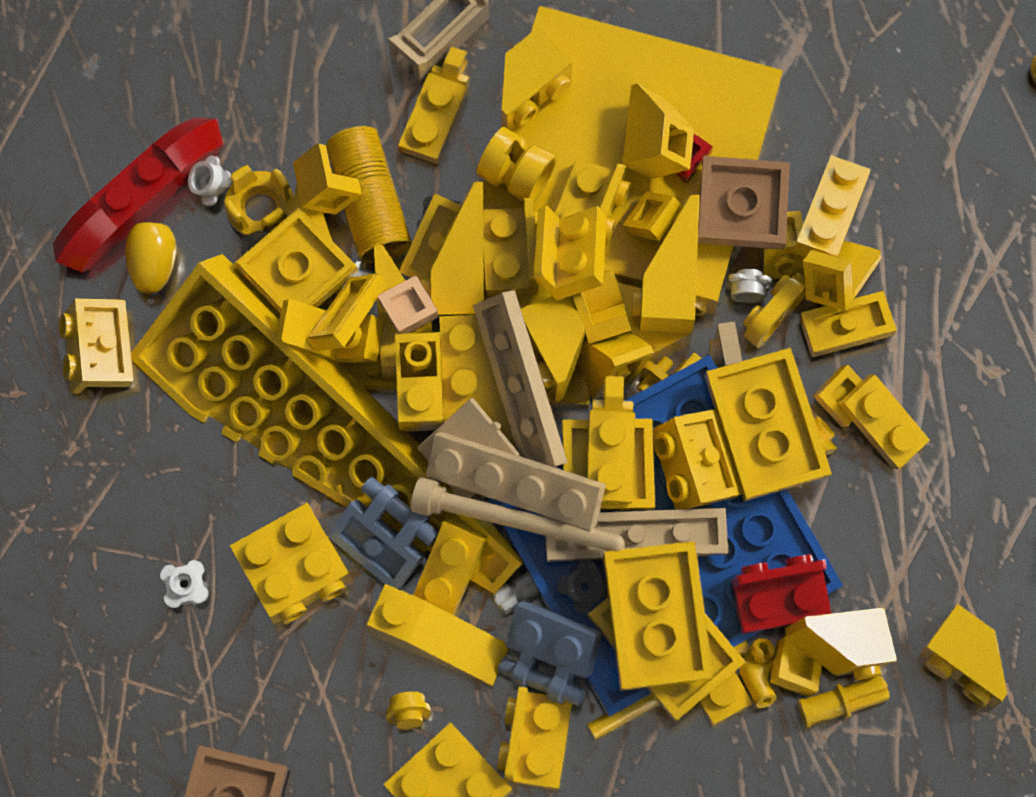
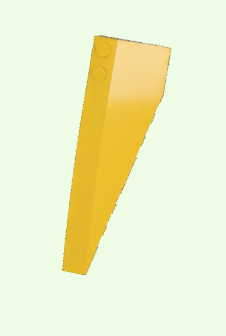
[131,254,523,594]

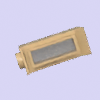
[388,0,490,84]

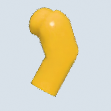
[740,638,777,708]

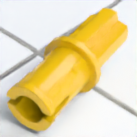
[797,676,889,728]

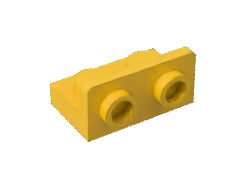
[555,158,631,245]
[483,197,539,297]
[532,205,606,300]
[59,299,133,394]
[653,409,744,510]
[497,687,572,791]

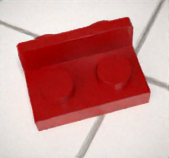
[731,554,832,634]

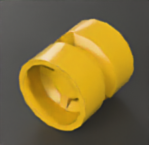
[476,127,557,203]

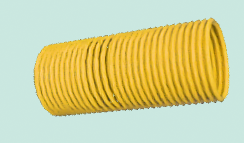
[325,126,412,263]

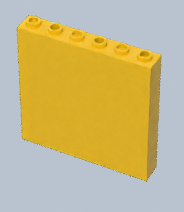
[483,6,783,316]

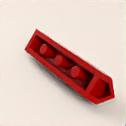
[53,117,224,272]

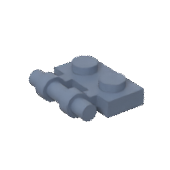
[328,477,439,589]
[498,601,603,706]

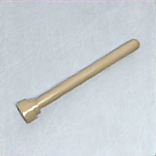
[411,477,625,551]

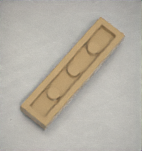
[473,290,567,467]
[426,432,606,531]
[545,508,728,562]

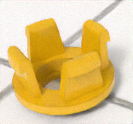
[224,165,294,239]

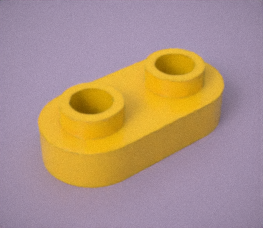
[743,273,806,348]

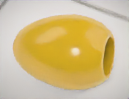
[125,223,177,294]

